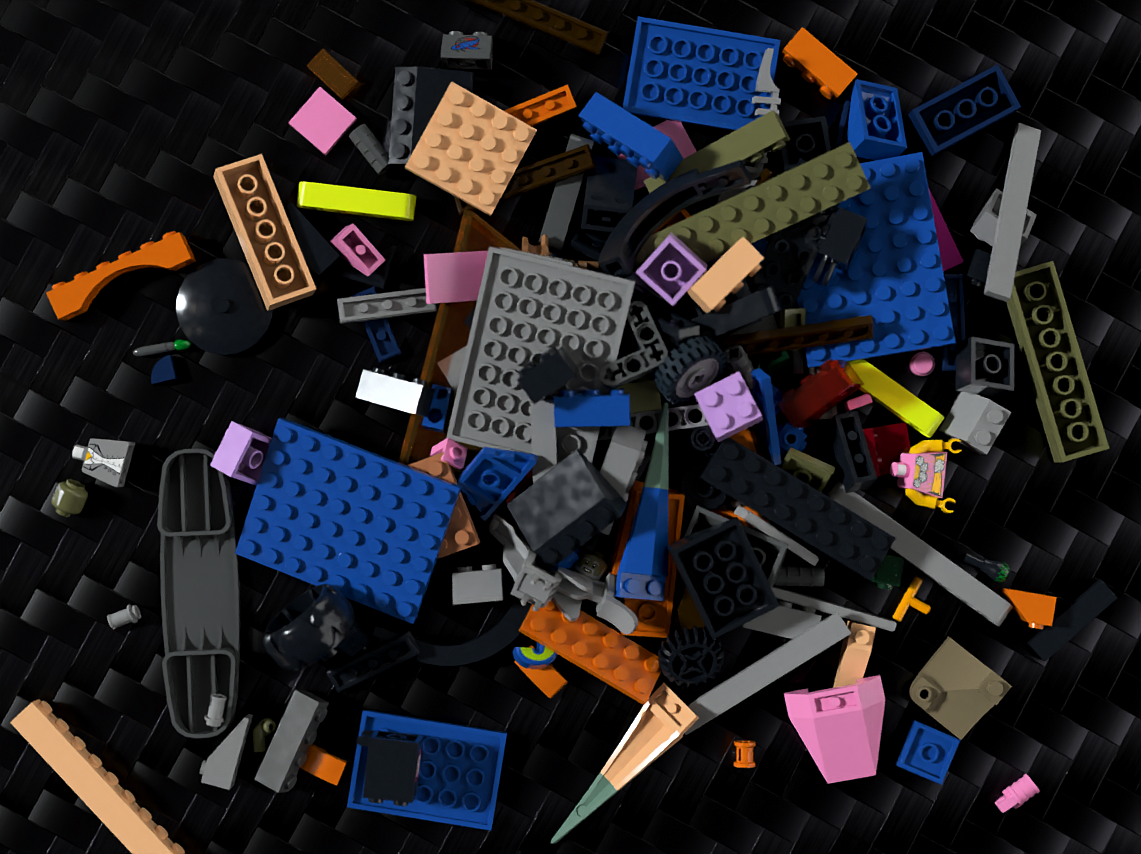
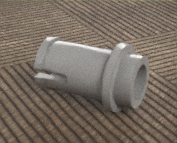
[107,605,141,629]
[204,694,227,727]

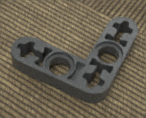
[599,301,668,389]

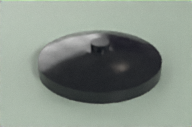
[176,258,274,355]

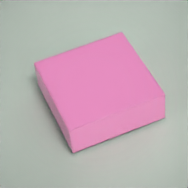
[843,394,873,411]

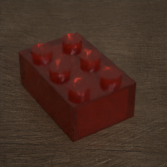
[777,359,864,428]

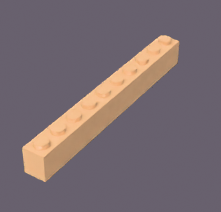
[10,699,185,854]

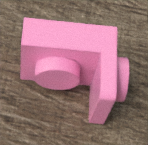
[430,438,468,470]

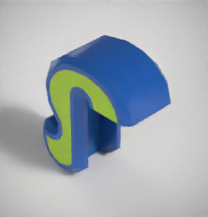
[512,642,557,669]

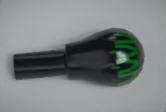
[963,553,1010,582]

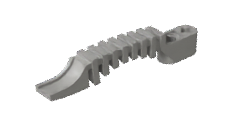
[717,48,781,204]

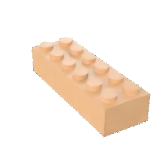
[213,154,316,311]

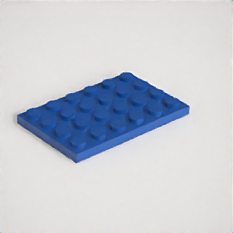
[623,17,780,132]
[347,709,507,830]

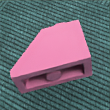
[329,224,385,276]

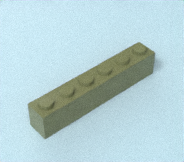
[644,110,790,193]

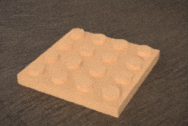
[405,81,537,216]

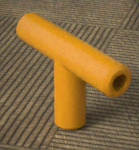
[892,576,931,622]

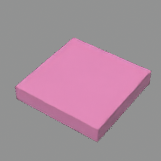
[288,87,357,155]

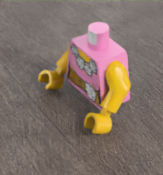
[890,438,962,514]

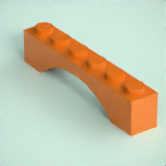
[46,231,196,321]

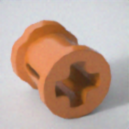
[734,740,756,768]

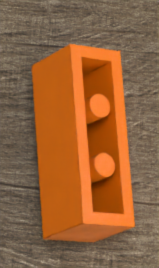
[781,27,858,101]

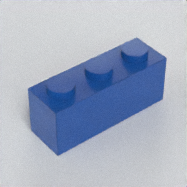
[554,388,631,427]

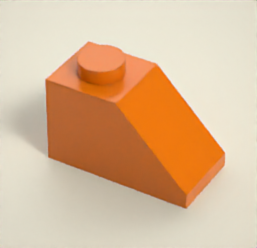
[1001,588,1057,629]

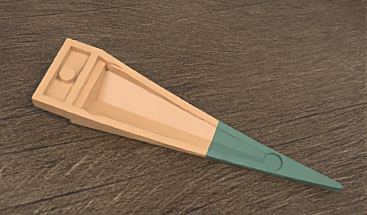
[551,683,699,844]

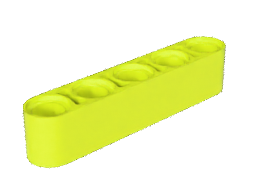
[296,182,416,221]
[834,359,944,438]

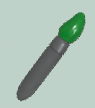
[133,340,192,356]

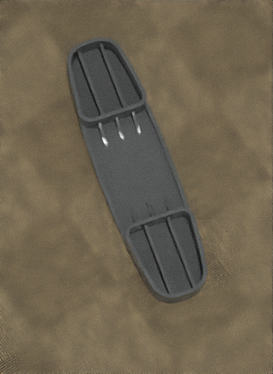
[157,449,241,738]

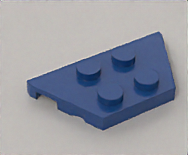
[457,447,538,521]

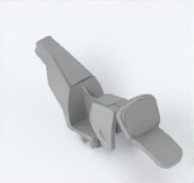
[488,513,638,635]

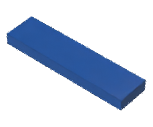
[751,368,781,465]

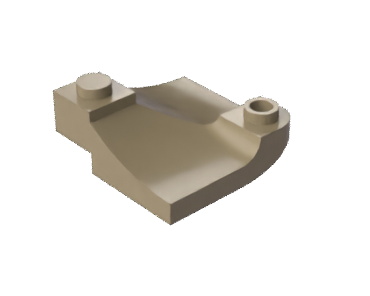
[910,637,1012,740]

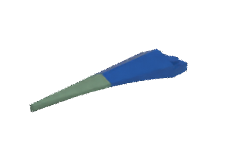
[615,402,669,601]

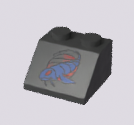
[441,31,493,70]

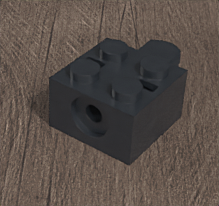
[813,207,867,287]

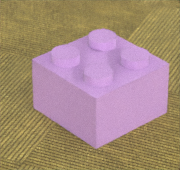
[636,232,708,306]
[694,372,763,442]
[210,421,272,486]

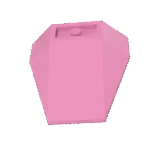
[784,675,885,784]

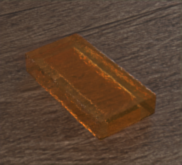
[306,49,359,100]

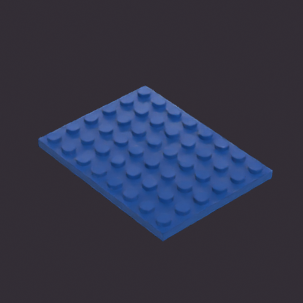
[797,152,956,369]
[235,417,462,624]

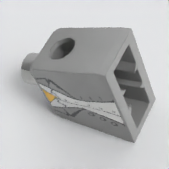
[72,438,135,487]

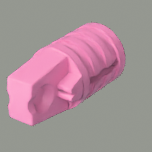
[995,774,1040,813]

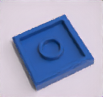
[896,720,960,785]

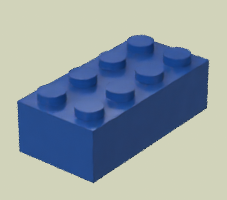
[578,92,683,182]

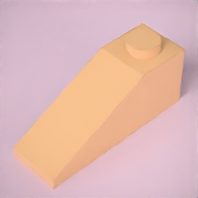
[833,620,876,688]

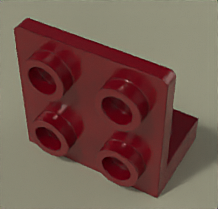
[863,423,911,477]

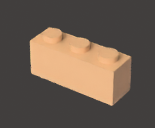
[686,237,764,313]

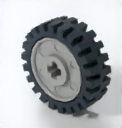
[655,336,728,405]

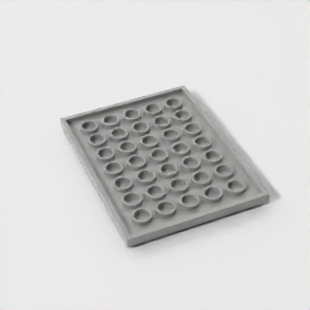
[446,246,636,463]

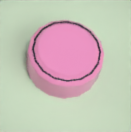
[909,352,935,376]

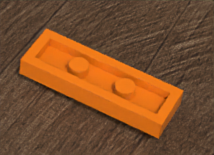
[504,85,577,127]

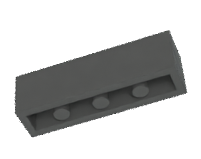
[254,690,329,793]

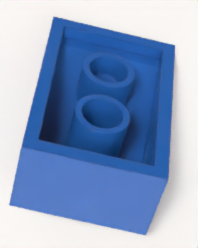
[847,79,907,161]

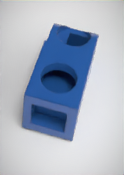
[422,384,452,433]

